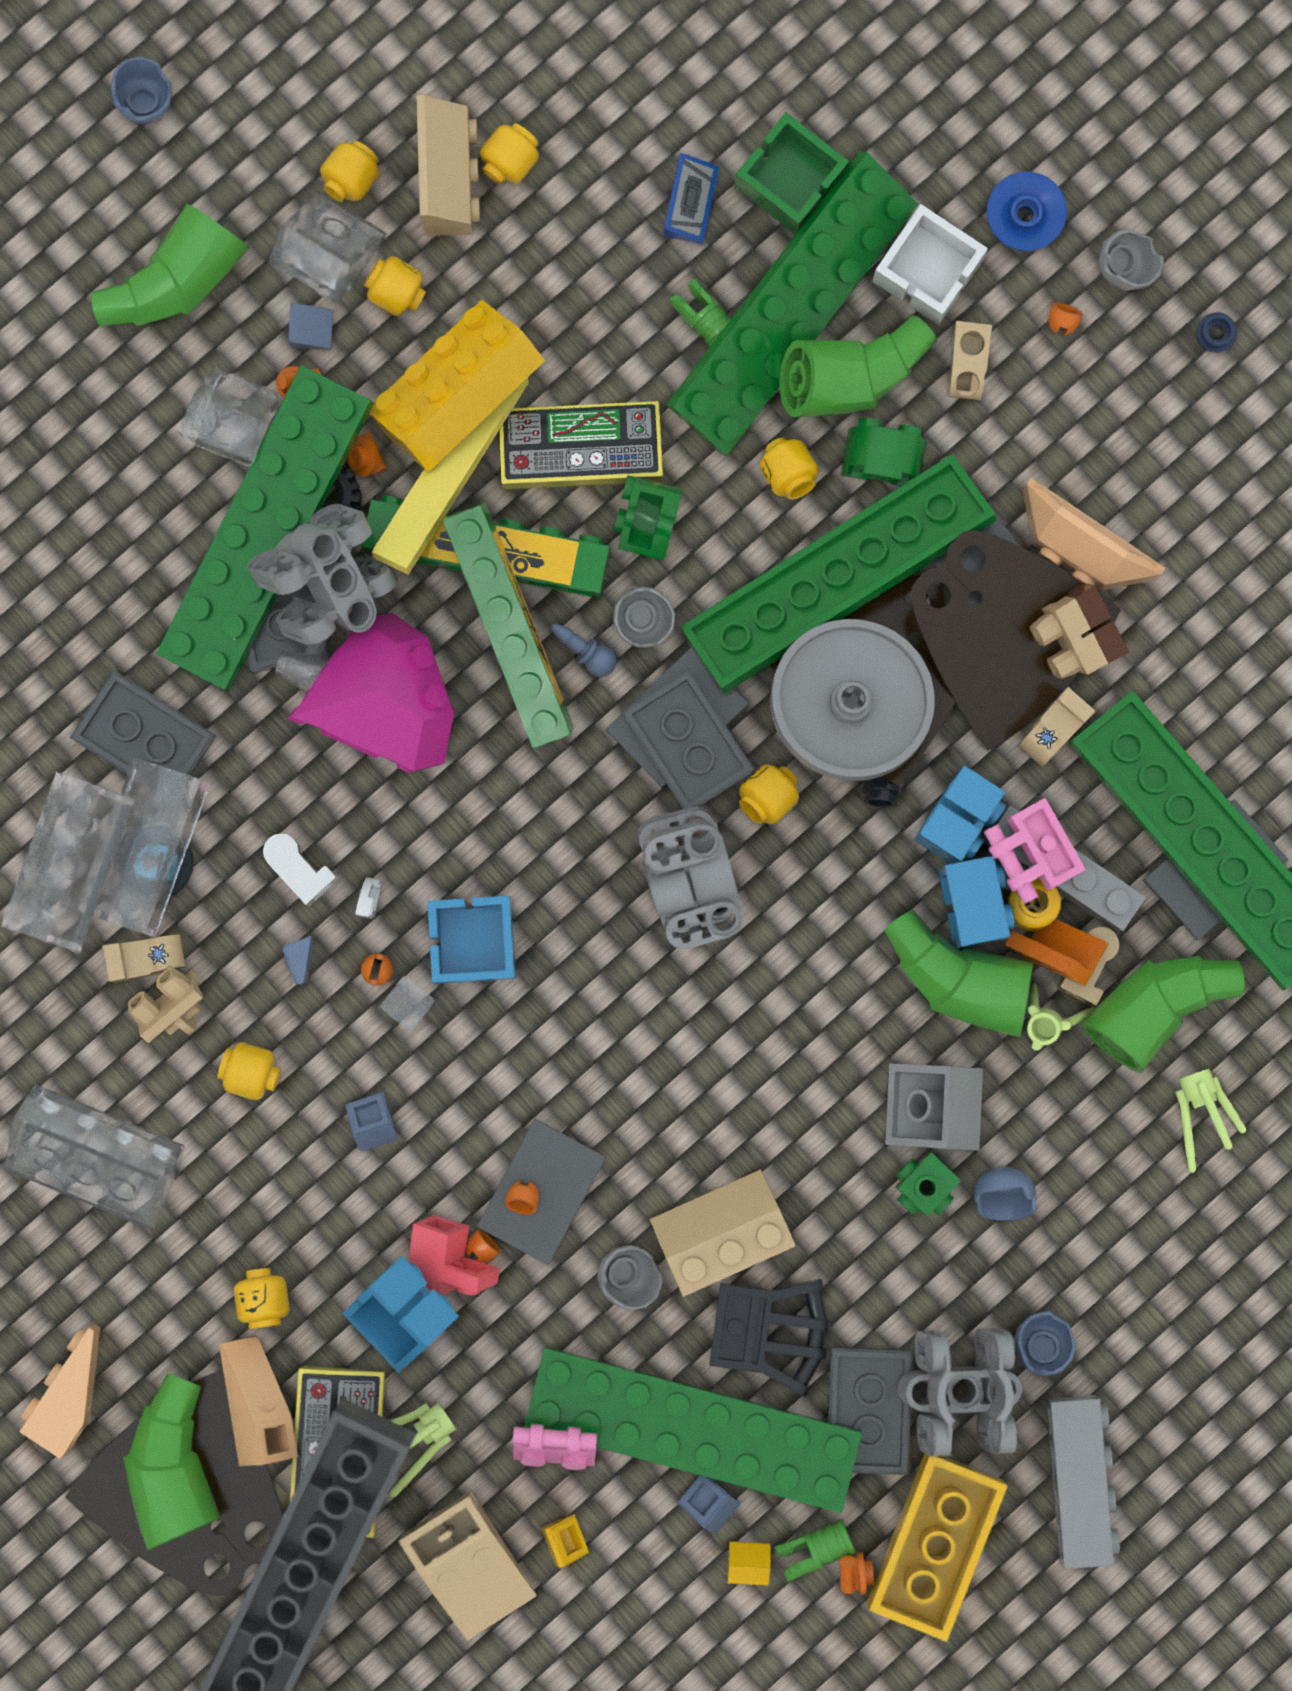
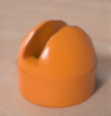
[1048,302,1083,336]
[361,953,394,986]
[505,1180,539,1215]
[466,1229,501,1264]

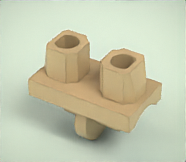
[128,966,203,1043]

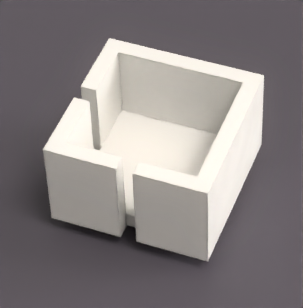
[872,204,988,325]

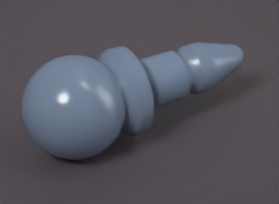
[551,624,617,677]

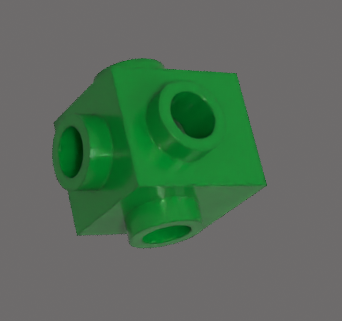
[895,1152,961,1217]

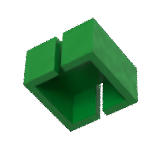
[735,112,849,235]

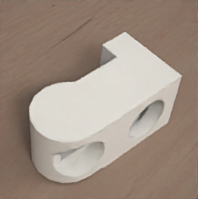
[263,833,339,907]

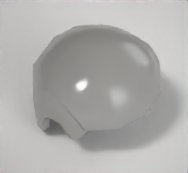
[1099,229,1164,291]
[613,587,676,648]
[597,1245,663,1311]

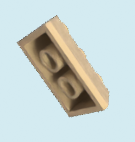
[416,95,480,236]
[649,1169,796,1297]

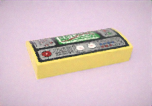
[499,401,663,490]
[290,1366,386,1538]

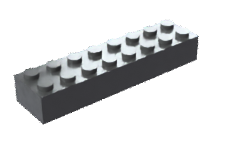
[199,1398,416,1691]

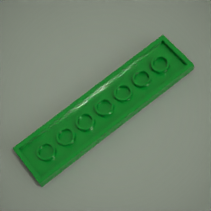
[666,151,918,456]
[156,365,374,691]
[680,454,997,694]
[1069,690,1292,991]
[524,1347,862,1513]

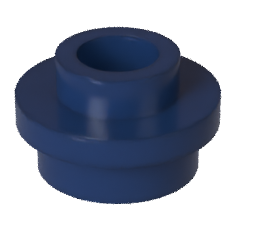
[1196,312,1237,353]

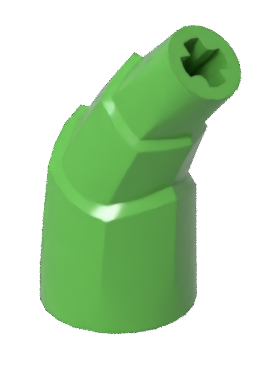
[91,203,250,327]
[779,315,937,417]
[884,910,1033,1038]
[1080,956,1245,1073]
[124,1374,221,1551]

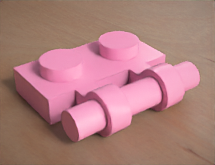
[984,798,1086,904]
[513,1424,597,1470]

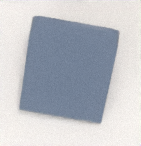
[289,303,333,350]
[282,936,315,986]
[345,1092,398,1151]
[677,1475,741,1534]

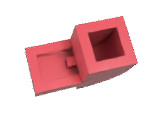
[410,1215,500,1295]

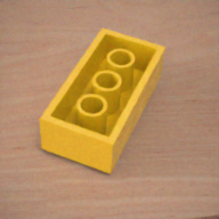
[369,300,545,473]
[866,1453,1008,1642]

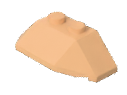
[1022,477,1166,591]

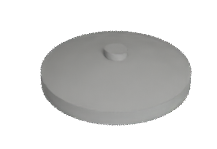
[770,619,935,781]

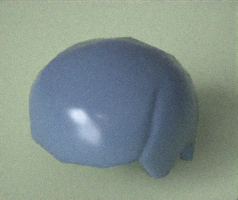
[111,56,172,125]
[974,1167,1036,1221]
[1013,1311,1076,1377]

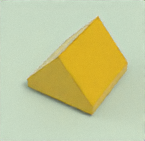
[541,1514,589,1568]
[727,1541,771,1586]

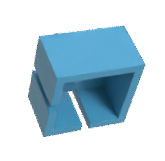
[913,765,1006,864]
[938,856,1015,949]
[427,896,516,984]
[342,1256,459,1374]

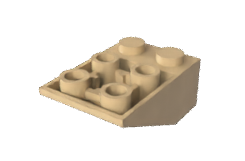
[399,1490,537,1641]

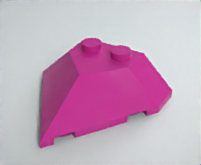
[287,612,454,773]

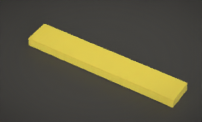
[372,378,529,575]

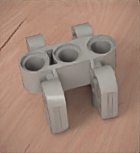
[247,504,397,645]
[638,806,742,949]
[897,1328,1022,1457]

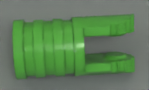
[668,278,731,346]
[774,1519,856,1582]

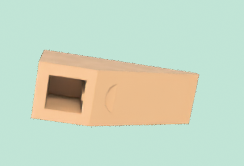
[19,1324,101,1459]
[219,1336,298,1466]

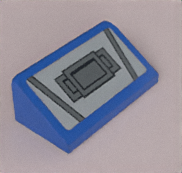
[664,153,719,244]

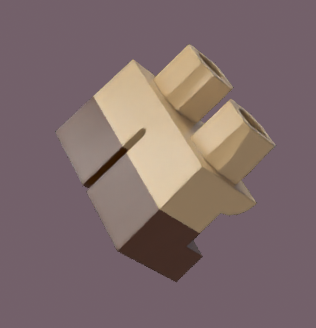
[1029,583,1129,679]

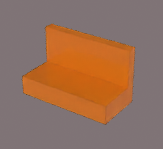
[1005,919,1108,987]

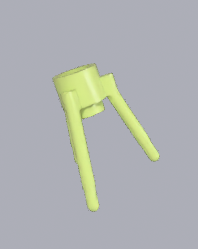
[1027,983,1095,1051]
[1175,1069,1246,1173]
[389,1403,456,1498]

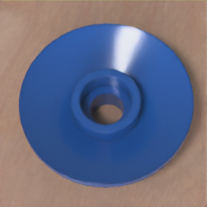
[986,172,1067,252]

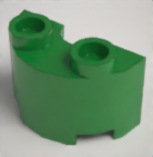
[840,418,927,486]
[614,476,683,561]

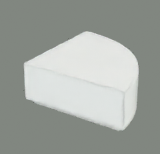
[355,877,382,919]

